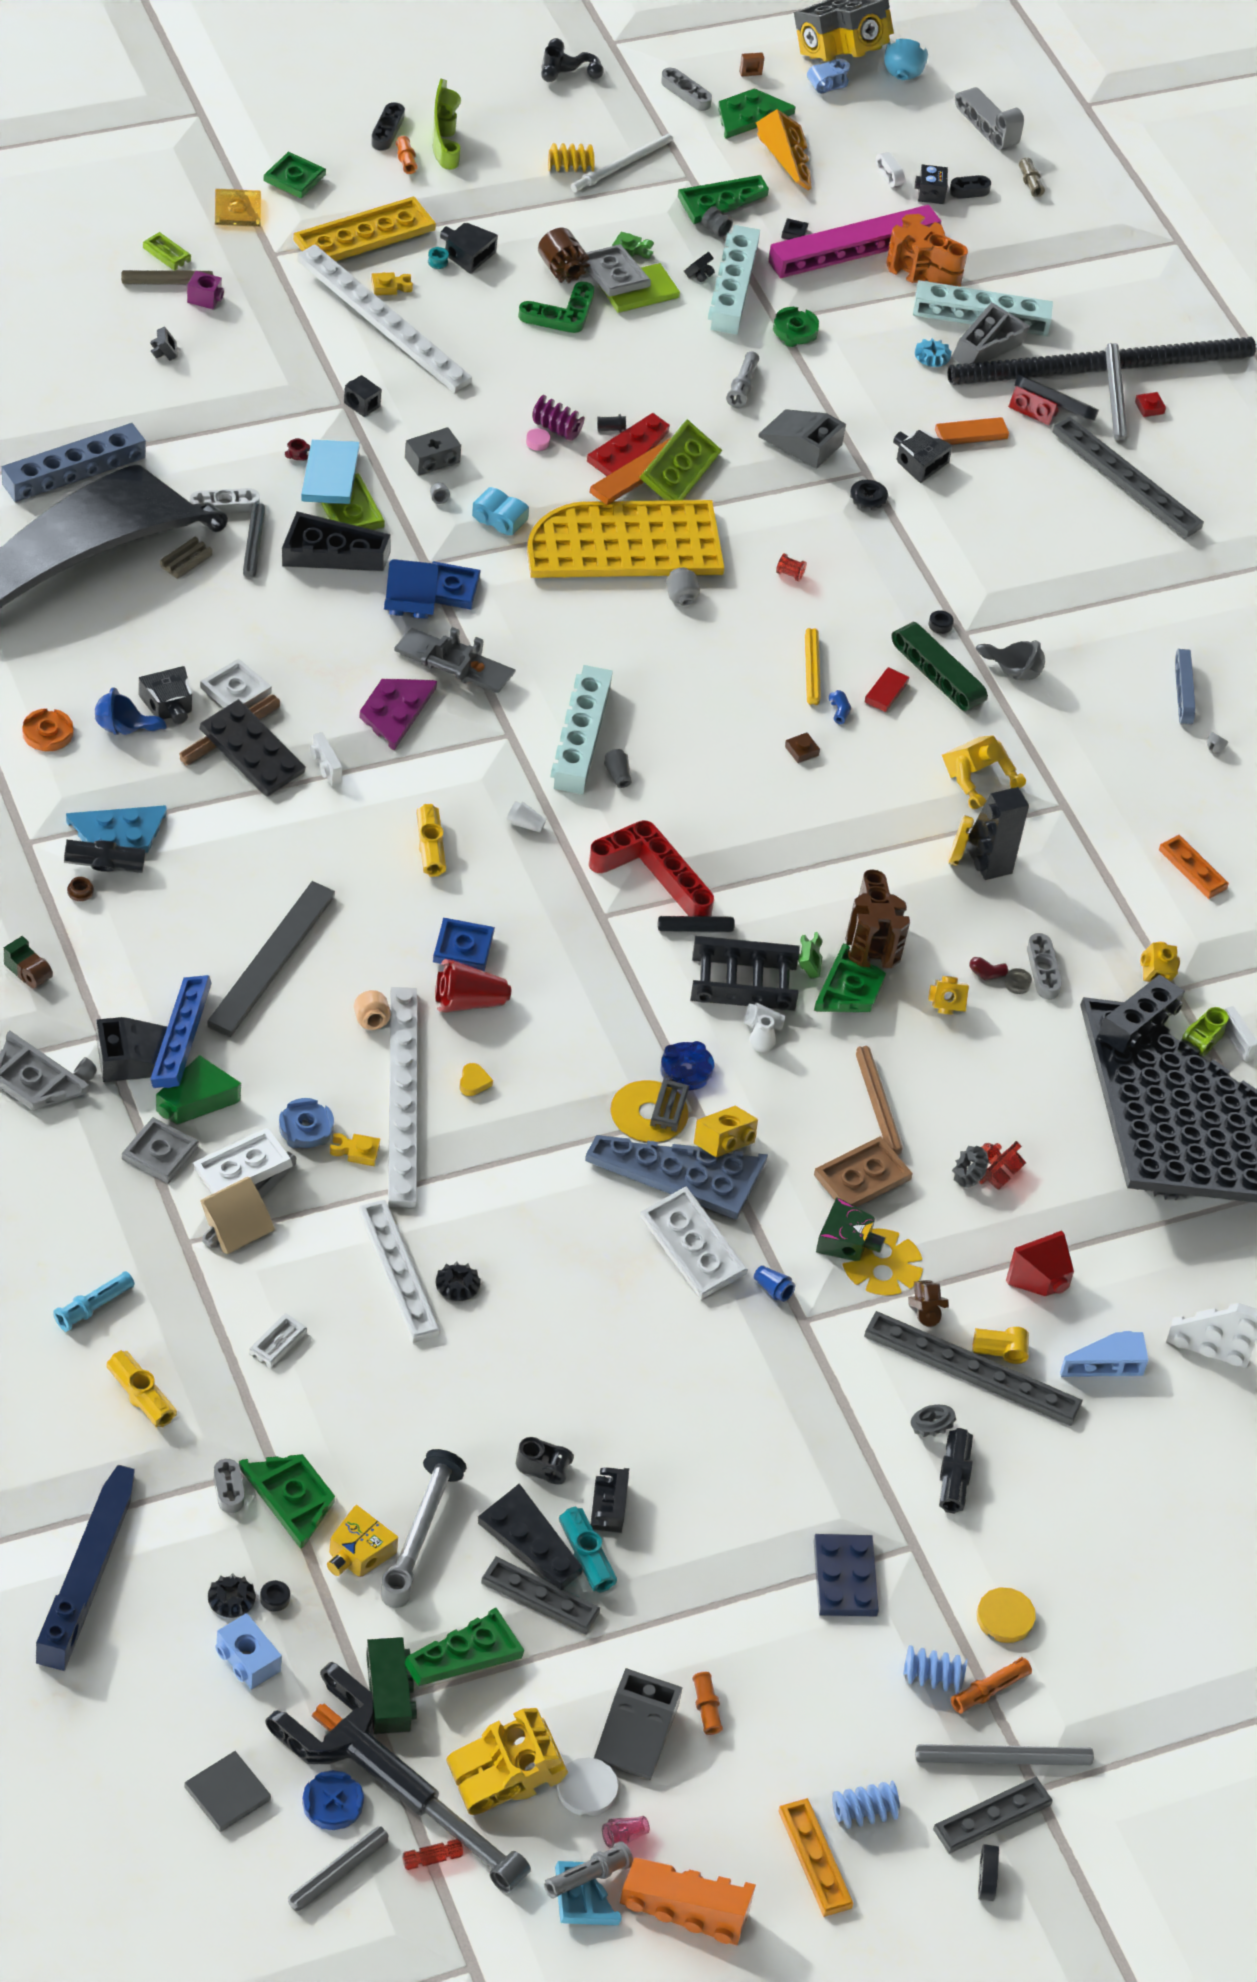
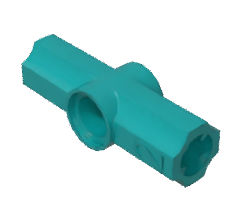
[559,1506,617,1593]

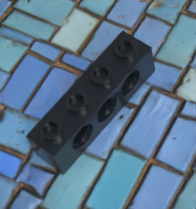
[1097,974,1185,1054]

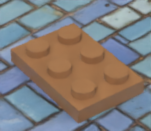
[814,1136,913,1207]

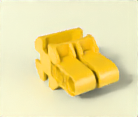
[446,1708,568,1815]

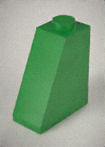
[156,1055,241,1125]

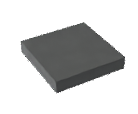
[184,1751,271,1832]

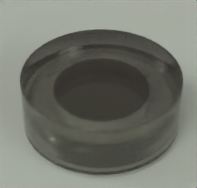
[1005,968,1032,994]

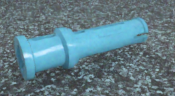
[53,1271,135,1332]

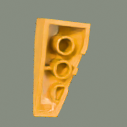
[756,109,812,190]

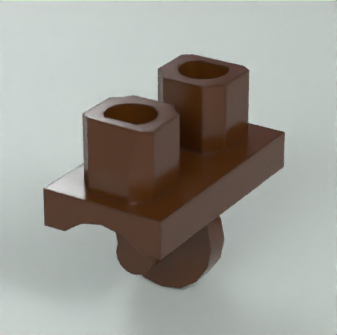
[908,1280,949,1327]

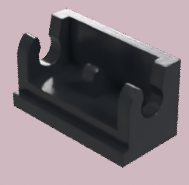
[590,1467,630,1533]

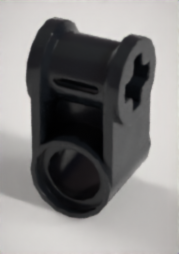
[515,1437,574,1485]

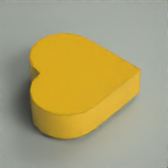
[459,1063,493,1096]

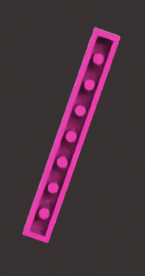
[768,204,942,279]

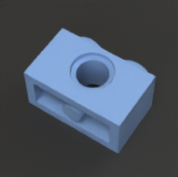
[215,1613,282,1690]

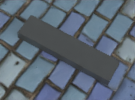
[481,1556,600,1635]
[933,1776,1053,1854]

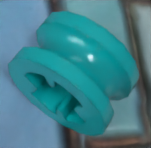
[428,247,449,269]

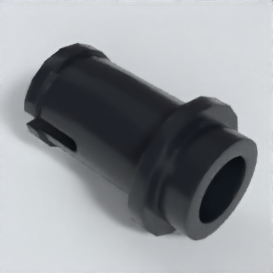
[597,414,626,433]

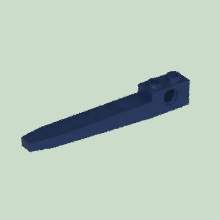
[36,1465,135,1671]

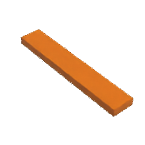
[589,438,671,505]

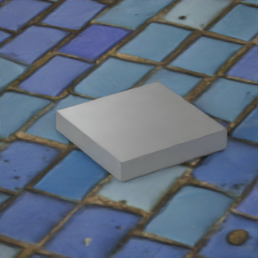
[122,1117,199,1183]

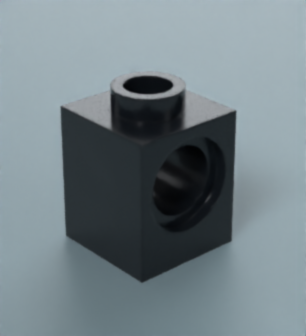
[344,375,382,417]

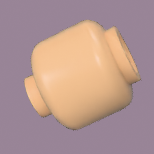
[354,990,391,1030]

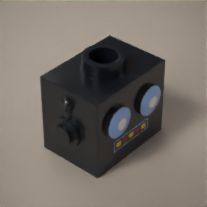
[914,164,948,204]

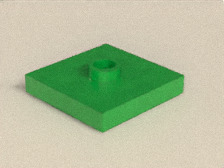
[263,151,326,198]

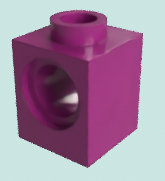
[187,271,224,310]

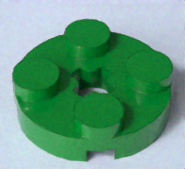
[773,306,819,347]

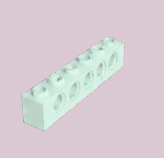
[708,225,760,335]
[913,280,1053,336]
[550,665,613,795]

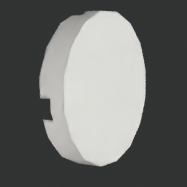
[557,1757,619,1816]

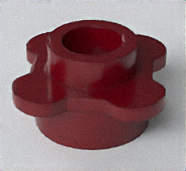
[285,438,310,461]

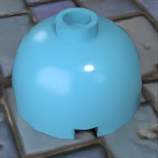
[884,38,928,80]

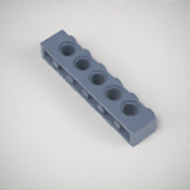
[1,423,146,502]

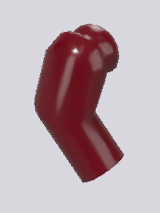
[969,957,1009,980]

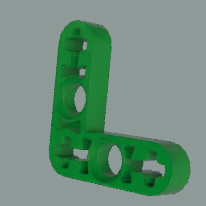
[518,281,594,333]

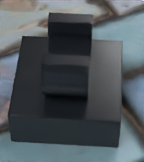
[684,251,715,283]
[150,326,178,361]

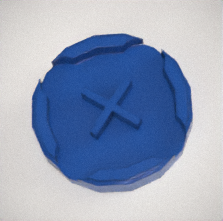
[302,1770,364,1830]

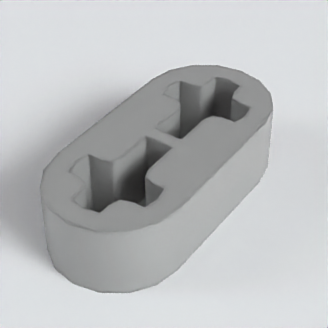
[213,1459,245,1513]

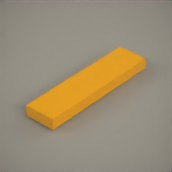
[778,1798,854,1917]

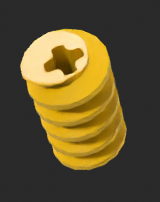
[548,143,595,173]

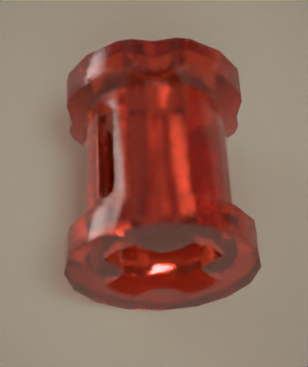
[776,553,807,582]

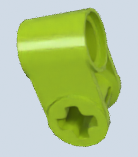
[1181,1007,1229,1056]

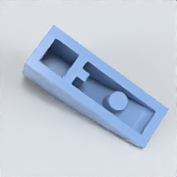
[1060,1331,1148,1377]

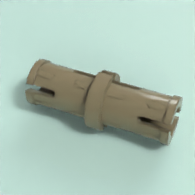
[1019,158,1045,197]

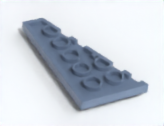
[585,1135,768,1220]

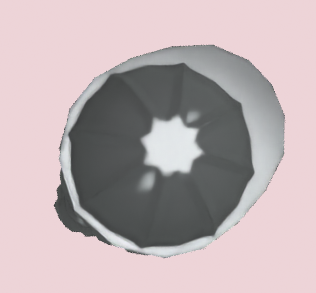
[976,640,1045,680]

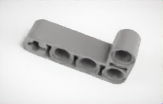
[954,87,1024,150]

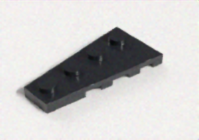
[478,1483,582,1590]

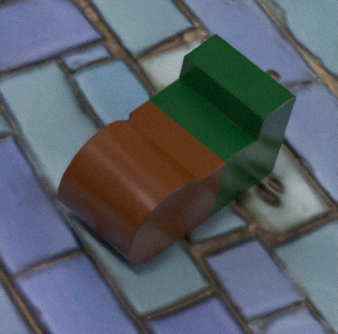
[3,936,53,989]

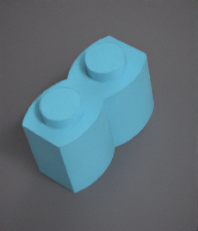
[472,487,529,535]

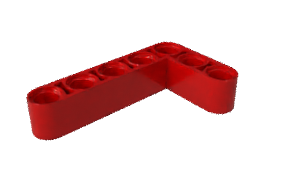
[588,820,714,916]

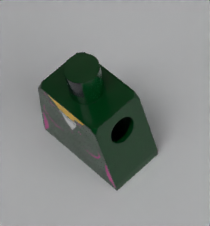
[816,1197,886,1261]

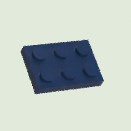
[813,1534,879,1617]

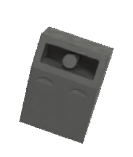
[758,409,846,469]
[594,1668,683,1780]

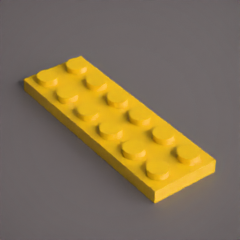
[293,196,436,261]

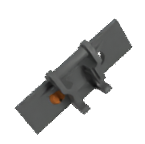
[394,627,516,693]

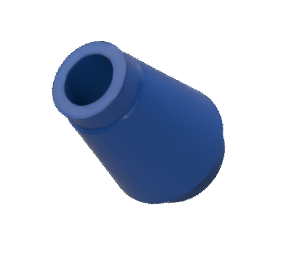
[754,1265,796,1302]

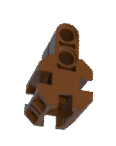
[845,869,910,968]

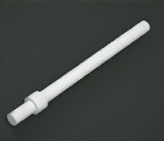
[571,133,673,192]

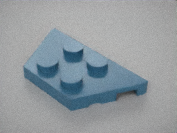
[66,805,167,853]

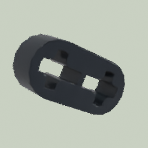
[949,175,991,199]
[978,1844,999,1901]

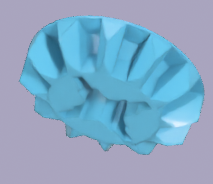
[915,338,952,367]

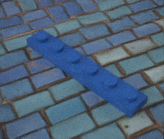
[150,975,212,1088]

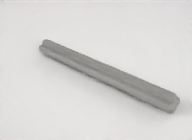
[915,1744,1094,1765]

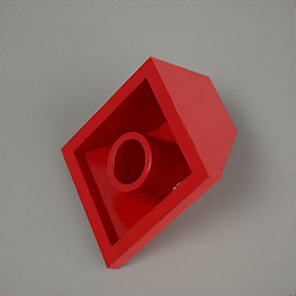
[1006,1230,1074,1296]

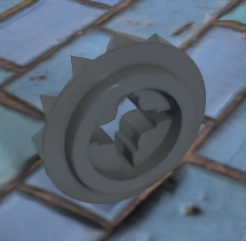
[952,1145,988,1188]
[910,1404,957,1437]

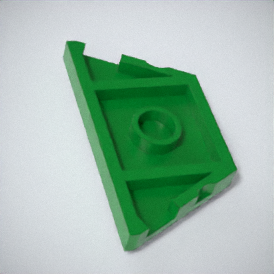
[718,88,796,139]
[814,943,886,1012]
[239,1454,335,1549]

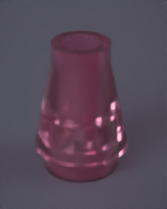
[602,1816,650,1848]

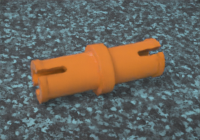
[396,136,418,174]
[692,1672,723,1735]

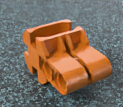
[886,214,968,287]

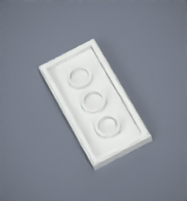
[640,1186,748,1300]

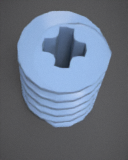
[903,1645,967,1694]
[832,1780,900,1829]

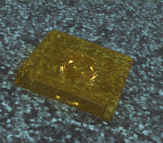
[215,189,261,227]

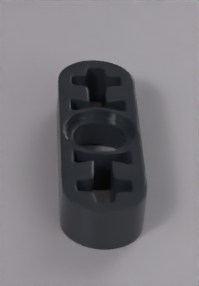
[371,102,405,151]

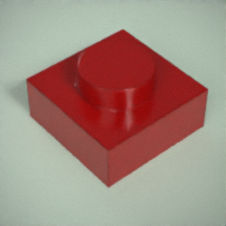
[1135,392,1166,417]

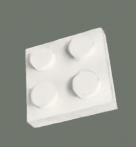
[200,658,272,708]

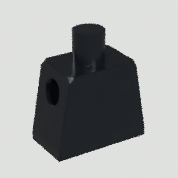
[440,223,498,274]

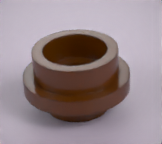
[67,877,94,901]

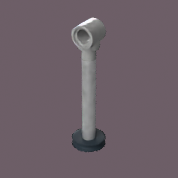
[381,1449,467,1608]

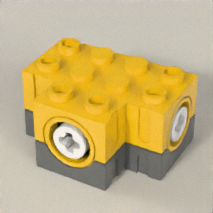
[793,0,894,61]

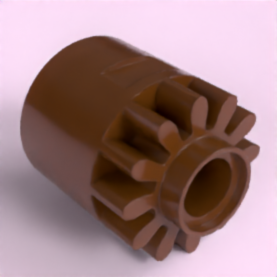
[538,227,590,283]

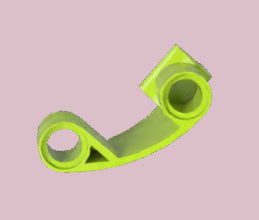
[432,78,461,170]

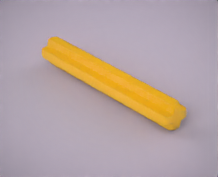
[805,628,821,705]

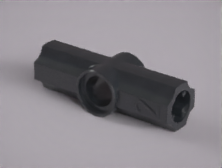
[63,839,145,873]
[939,1428,973,1514]

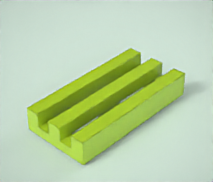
[143,232,191,270]

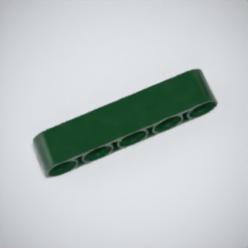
[891,622,988,712]

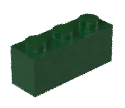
[366,1637,417,1734]

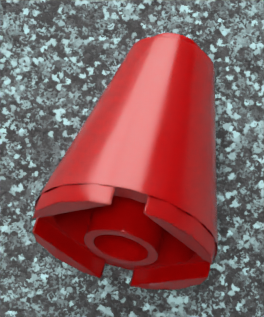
[435,959,512,1013]

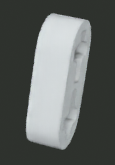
[875,152,905,187]

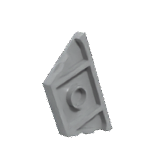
[0,1031,89,1111]

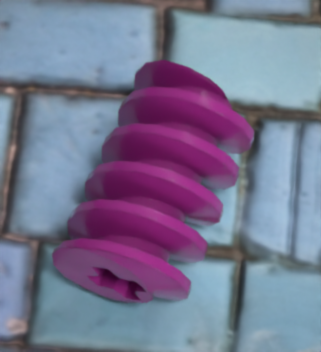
[532,394,585,441]

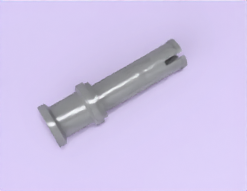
[726,351,760,408]
[544,1841,633,1898]

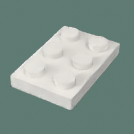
[193,1128,293,1194]

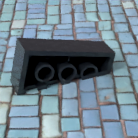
[282,511,391,571]
[966,787,1029,880]

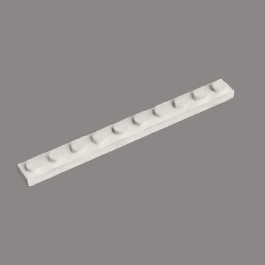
[297,244,472,394]
[388,987,417,1208]

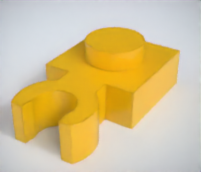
[371,272,413,295]
[330,1133,380,1166]

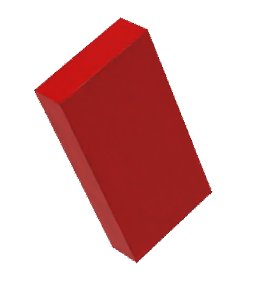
[864,667,910,712]

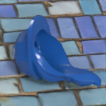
[94,687,167,735]

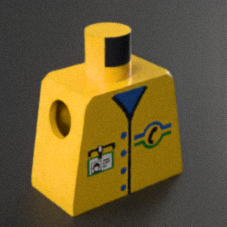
[327,1504,398,1577]

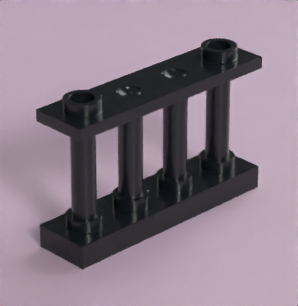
[690,936,800,1011]

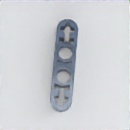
[1175,648,1195,725]

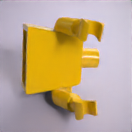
[942,735,1026,809]

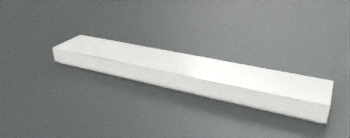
[358,1199,440,1343]

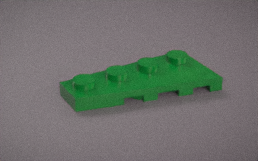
[677,175,769,225]
[405,1607,525,1686]

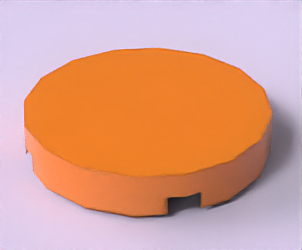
[22,708,73,751]

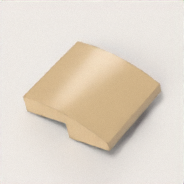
[200,1176,275,1254]

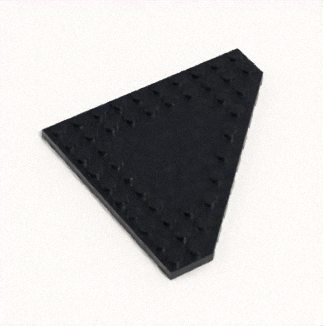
[1080,997,1257,1203]

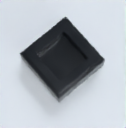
[781,218,809,240]

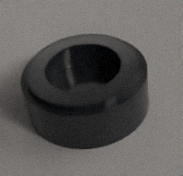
[928,610,954,634]
[260,1580,290,1611]

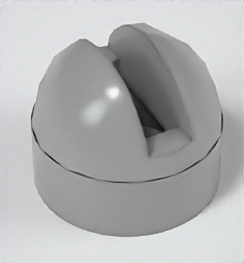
[430,482,450,504]
[1207,732,1229,753]
[73,1057,97,1081]

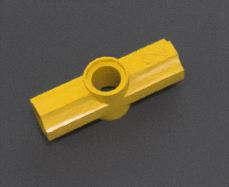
[416,804,446,877]
[106,1350,177,1427]

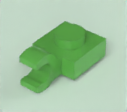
[612,231,654,259]
[798,932,823,979]

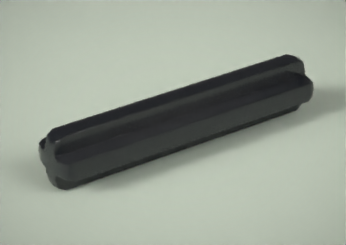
[657,916,735,932]

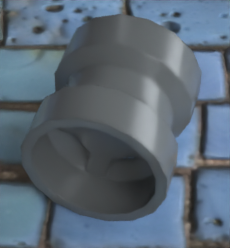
[701,206,733,238]

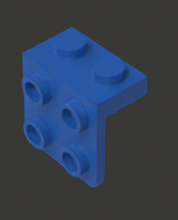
[384,559,438,619]

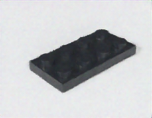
[199,699,306,797]

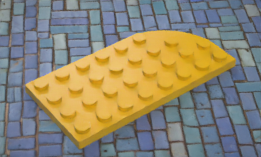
[527,500,724,578]

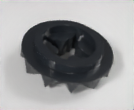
[850,480,888,510]
[435,1261,481,1301]
[208,1573,256,1618]

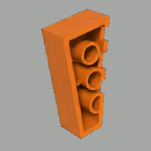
[620,1857,756,1945]

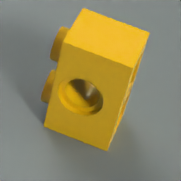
[694,1105,758,1158]

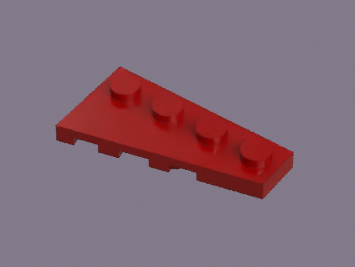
[587,413,670,476]

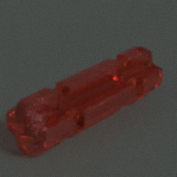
[402,1839,463,1870]

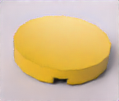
[948,815,974,866]
[976,1587,1036,1643]

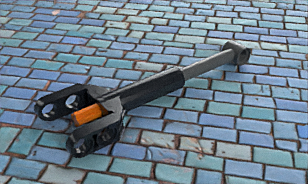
[265,1662,531,1893]

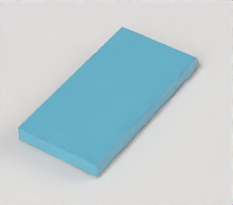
[301,439,360,504]

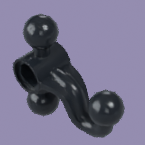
[541,38,604,82]

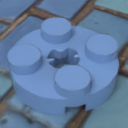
[279,1098,334,1148]

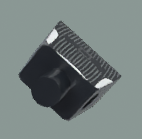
[893,430,953,483]
[138,666,192,724]

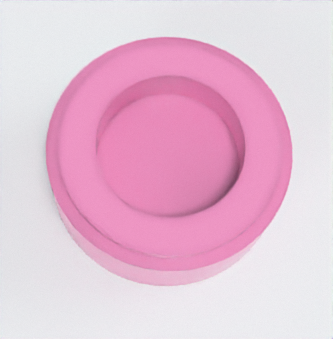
[526,428,550,451]

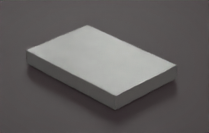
[586,244,651,297]

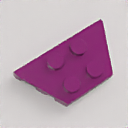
[359,678,437,750]

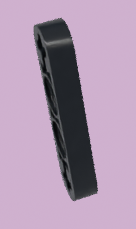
[1014,374,1099,421]

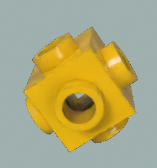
[1140,942,1180,982]
[928,976,969,1015]

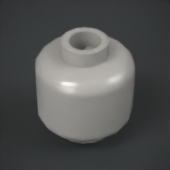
[666,568,700,606]

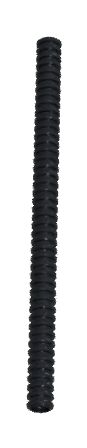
[947,336,1256,385]

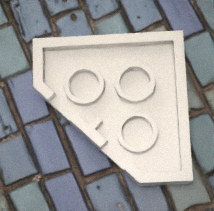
[1166,1303,1257,1368]

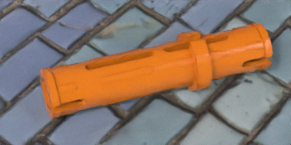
[951,1657,1032,1714]

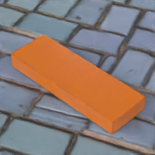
[935,417,1009,445]
[1159,835,1229,899]

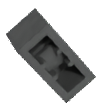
[404,427,461,476]

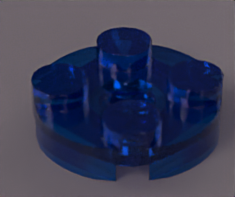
[660,1041,714,1091]

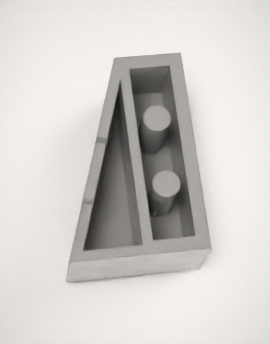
[951,302,1030,365]

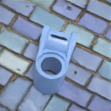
[807,59,850,93]

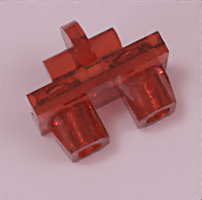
[979,1141,1026,1190]

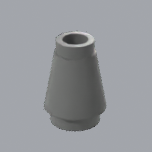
[604,749,632,788]

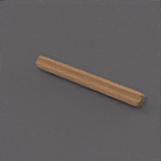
[179,695,280,765]
[856,1046,903,1155]

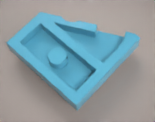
[555,1861,622,1926]

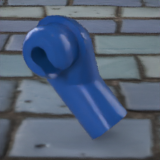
[829,690,851,724]

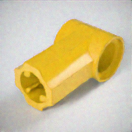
[972,1327,1029,1364]

